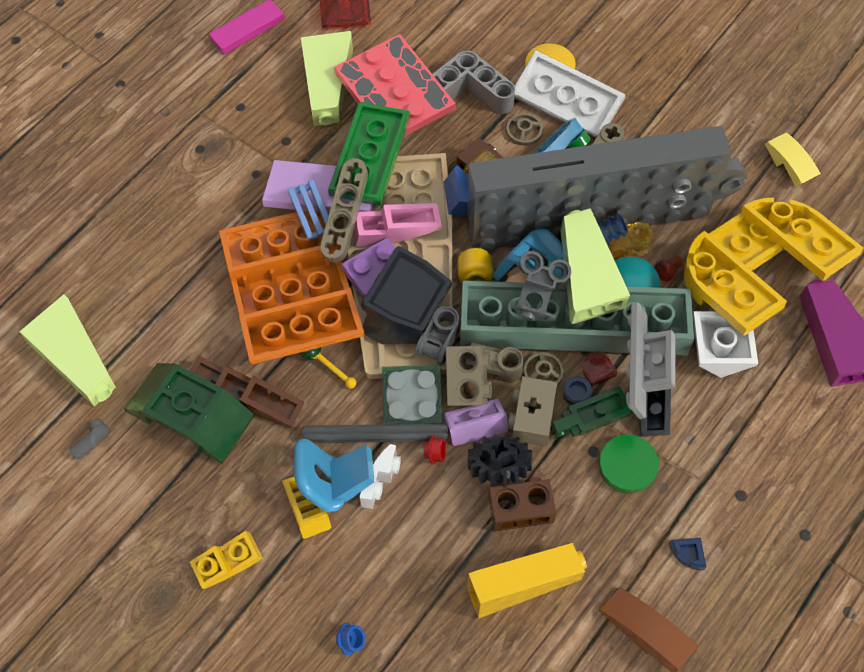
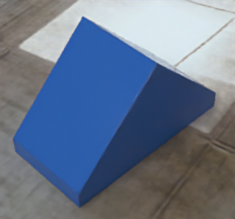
[444,165,469,217]

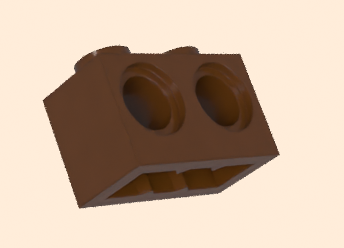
[488,477,556,532]

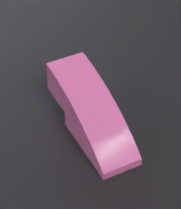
[353,203,442,247]

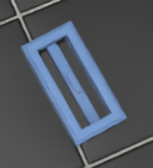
[288,180,329,241]

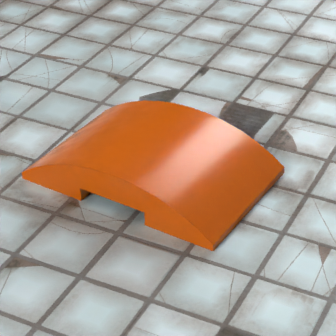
[219,211,365,365]

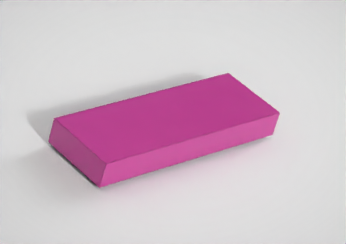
[209,0,285,55]

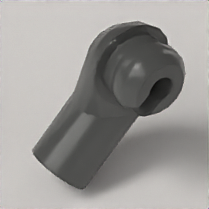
[70,419,109,459]

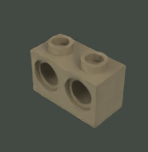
[446,346,492,406]

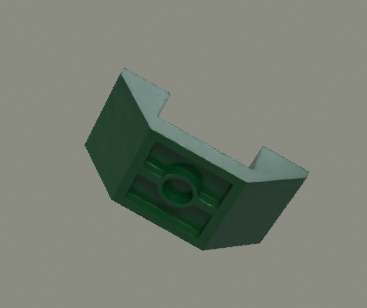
[124,363,254,464]

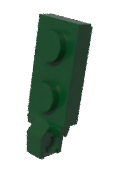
[551,386,633,438]

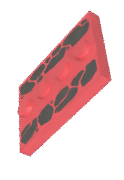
[334,34,456,137]

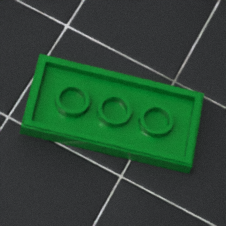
[328,102,410,206]

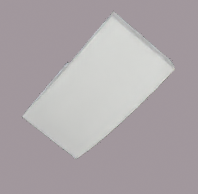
[360,444,401,509]

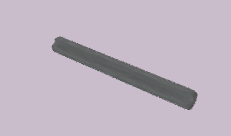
[302,424,448,443]

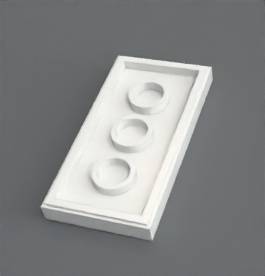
[515,50,625,139]

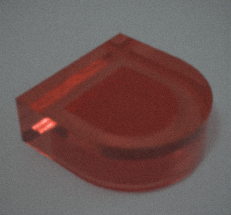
[583,353,617,386]

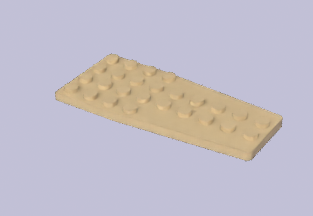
[343,153,452,379]

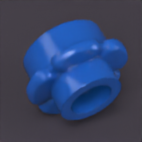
[336,623,365,655]

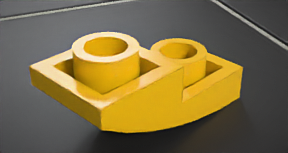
[190,531,263,589]

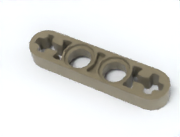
[320,158,368,263]

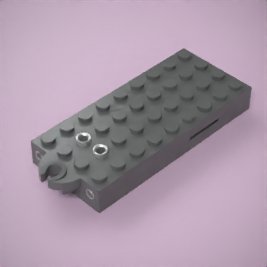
[467,126,747,251]

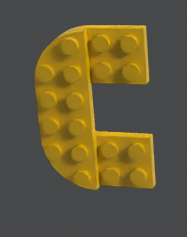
[684,198,863,336]

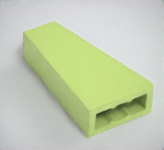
[301,31,353,126]
[561,208,630,324]
[20,294,116,407]

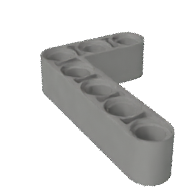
[403,51,515,139]

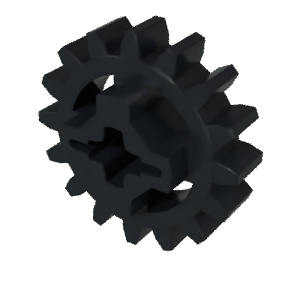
[467,434,532,487]

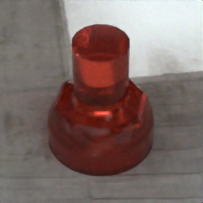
[654,256,683,282]

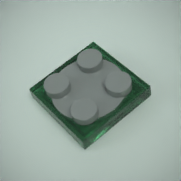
[382,365,442,424]

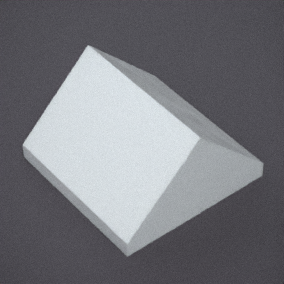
[693,311,758,378]

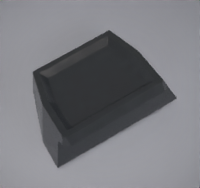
[361,246,452,344]

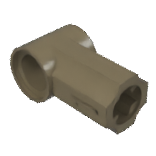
[465,343,523,383]

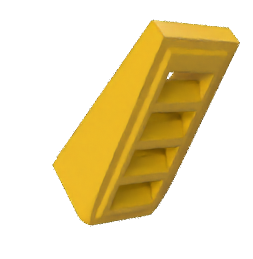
[282,476,331,539]

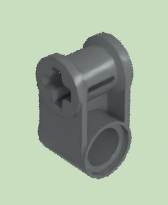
[415,306,459,365]

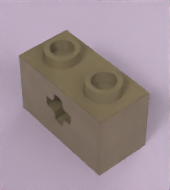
[507,376,557,447]

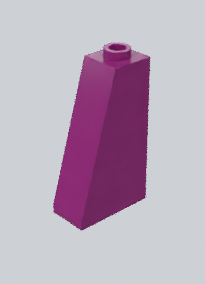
[799,280,864,387]

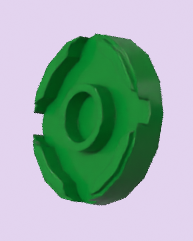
[599,434,659,493]

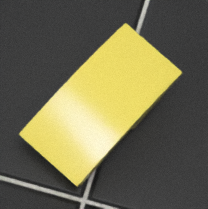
[765,133,821,187]

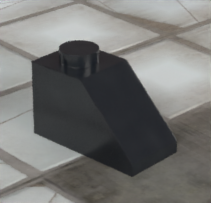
[637,389,671,436]

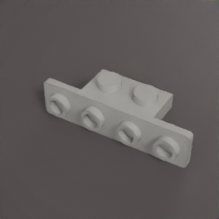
[626,302,675,419]

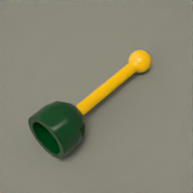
[298,347,356,389]

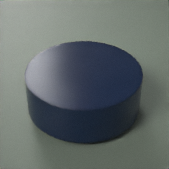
[562,376,592,405]

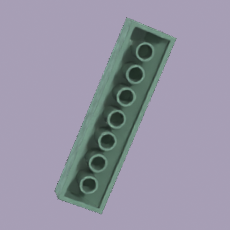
[460,281,694,355]

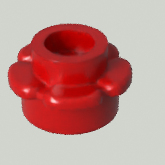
[424,435,446,464]

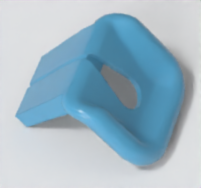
[493,229,564,285]
[294,438,374,512]

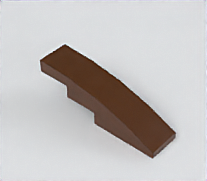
[190,355,305,428]

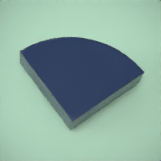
[669,538,707,570]

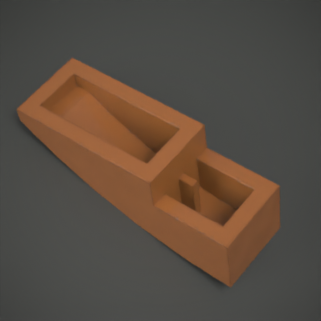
[599,587,699,672]

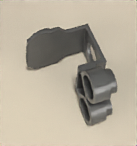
[513,251,571,322]

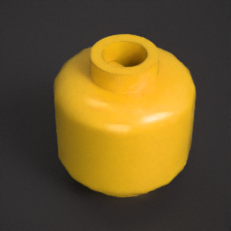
[457,248,494,284]

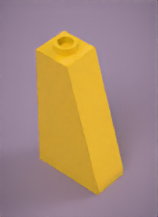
[467,543,587,619]

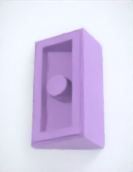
[443,399,508,446]

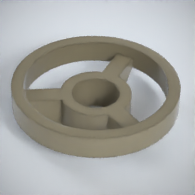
[506,113,543,146]
[523,352,564,386]

